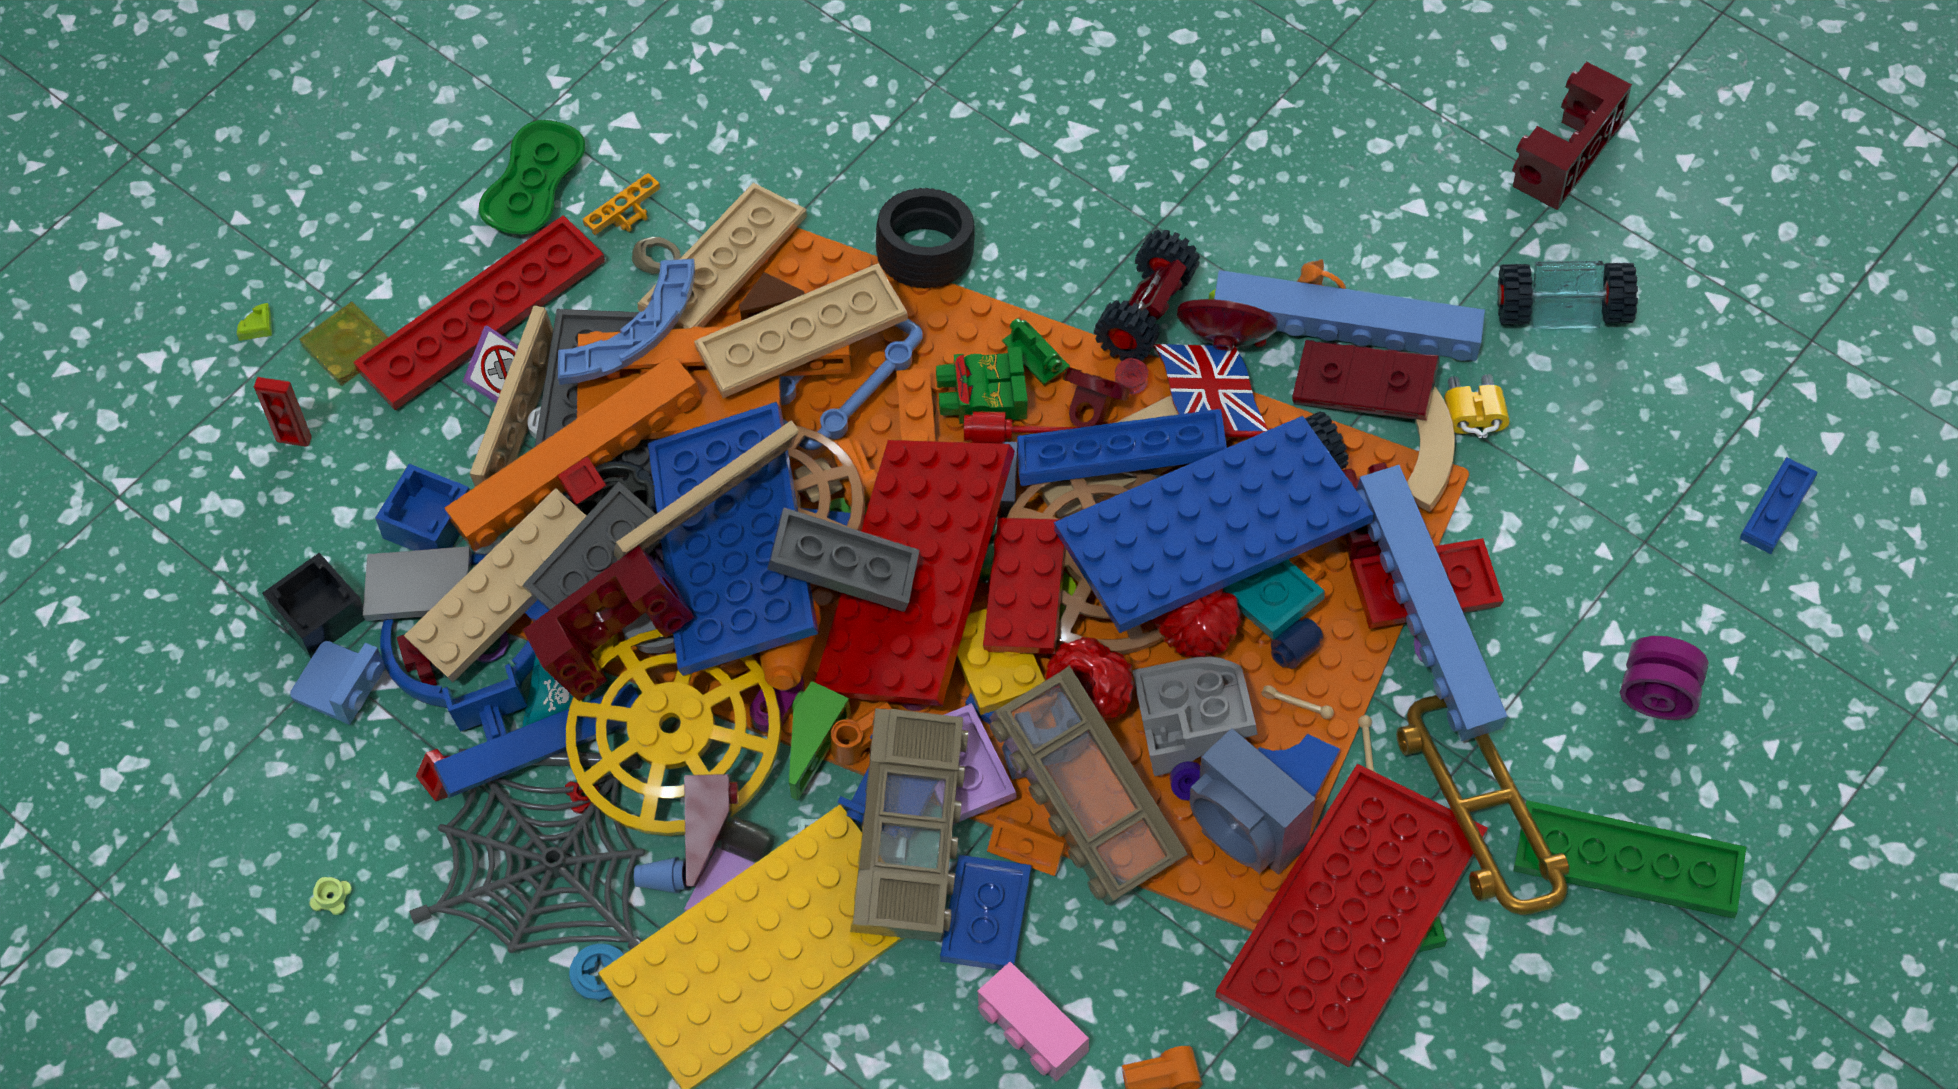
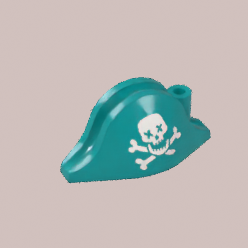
[521,654,573,728]

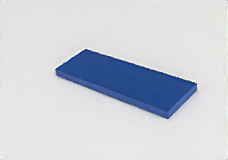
[1017,409,1227,486]

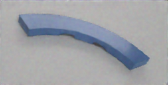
[558,259,695,385]

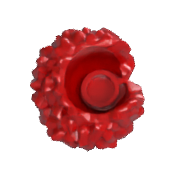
[1151,588,1242,658]
[1045,636,1134,721]

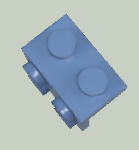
[290,641,385,725]

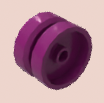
[1620,636,1709,720]

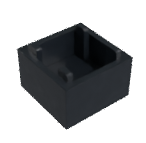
[262,552,365,658]

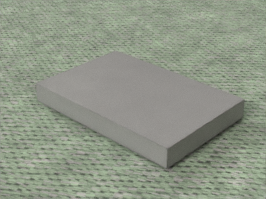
[363,546,472,621]

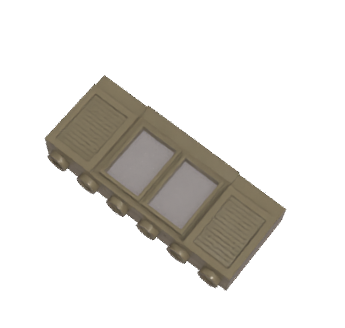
[850,708,968,942]

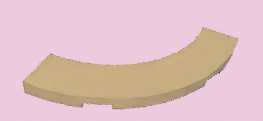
[1407,386,1455,512]

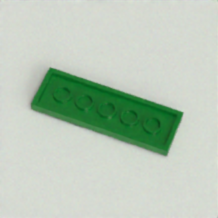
[1513,800,1747,919]

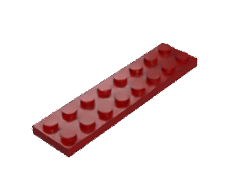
[353,215,605,410]

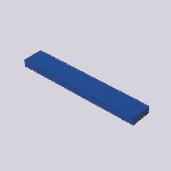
[434,684,639,798]

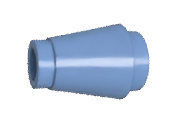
[634,857,689,894]

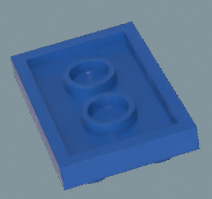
[940,855,1031,970]

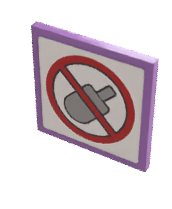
[462,326,518,403]

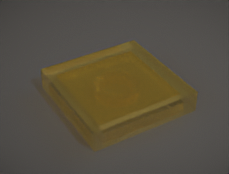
[299,301,388,386]

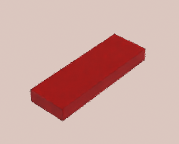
[254,377,312,447]

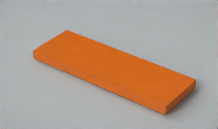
[577,370,781,440]

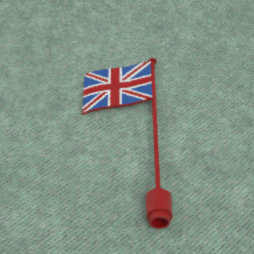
[964,344,1272,444]

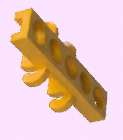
[583,173,660,235]

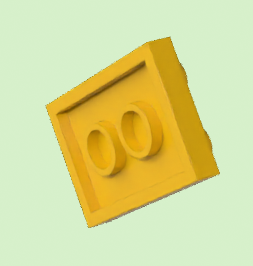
[956,608,1045,715]

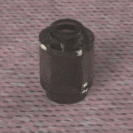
[719,816,775,862]

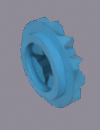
[569,944,624,1002]

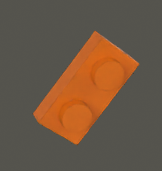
[987,814,1067,876]

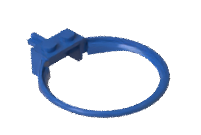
[380,554,535,741]

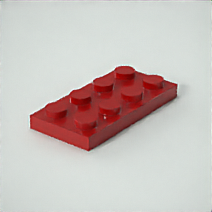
[983,518,1066,654]
[1349,538,1504,629]

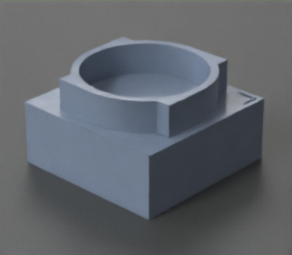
[1190,728,1315,875]

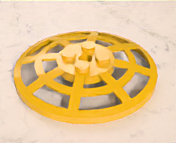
[566,629,781,836]

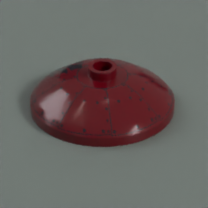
[1177,299,1278,351]

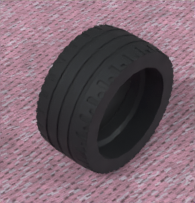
[876,188,975,288]

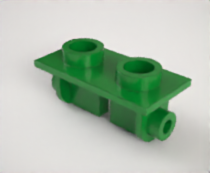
[1002,318,1070,385]

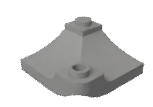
[1132,657,1258,776]

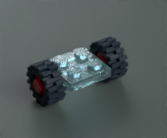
[1497,261,1638,329]

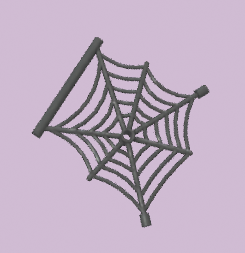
[409,748,645,953]

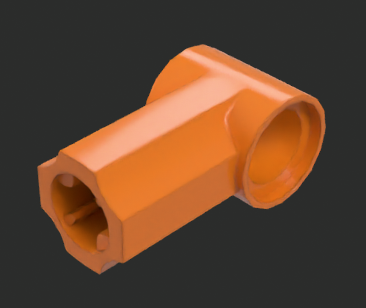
[831,438,877,507]
[831,701,892,765]
[1122,1046,1202,1089]

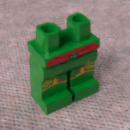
[936,346,1028,424]

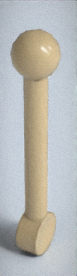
[1261,685,1334,720]
[1358,715,1375,772]

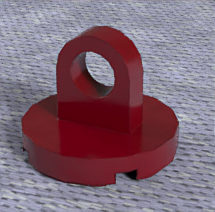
[1063,367,1131,427]

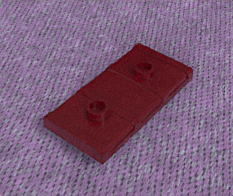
[1292,340,1440,421]

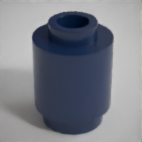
[1271,618,1323,669]

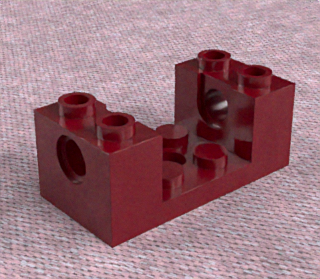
[1512,61,1632,210]
[523,545,694,701]

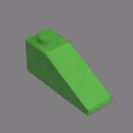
[789,681,851,801]

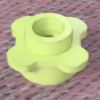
[310,877,352,915]

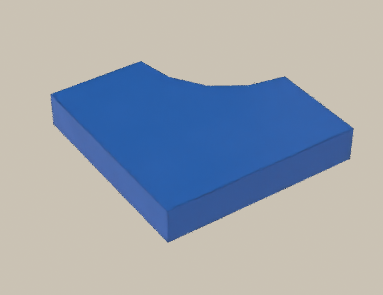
[1258,734,1340,798]

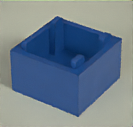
[375,464,470,551]

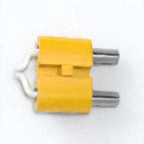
[1444,374,1510,438]

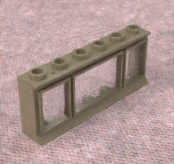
[989,665,1187,905]

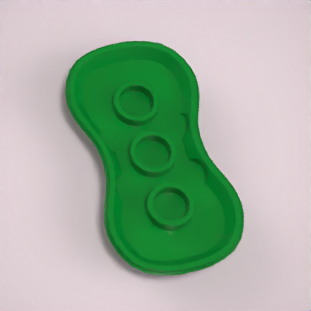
[479,120,585,236]

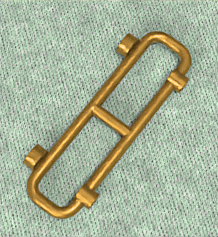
[1396,695,1569,915]

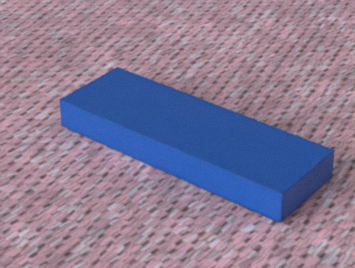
[1739,457,1818,554]

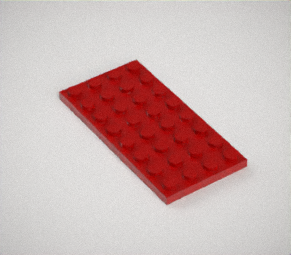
[815,440,1015,706]
[1215,763,1488,1068]

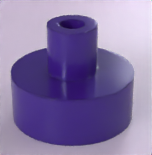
[1170,761,1201,800]

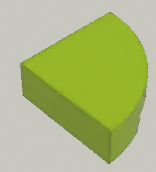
[237,303,272,341]

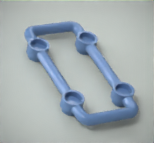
[781,319,923,450]

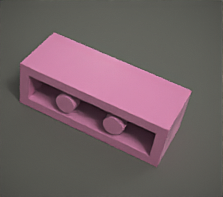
[977,962,1089,1081]

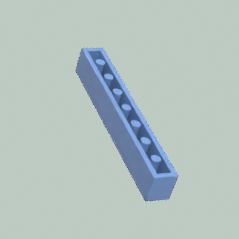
[1214,270,1485,361]
[1356,465,1508,741]

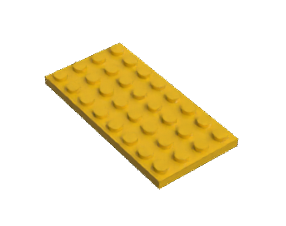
[598,805,905,1089]

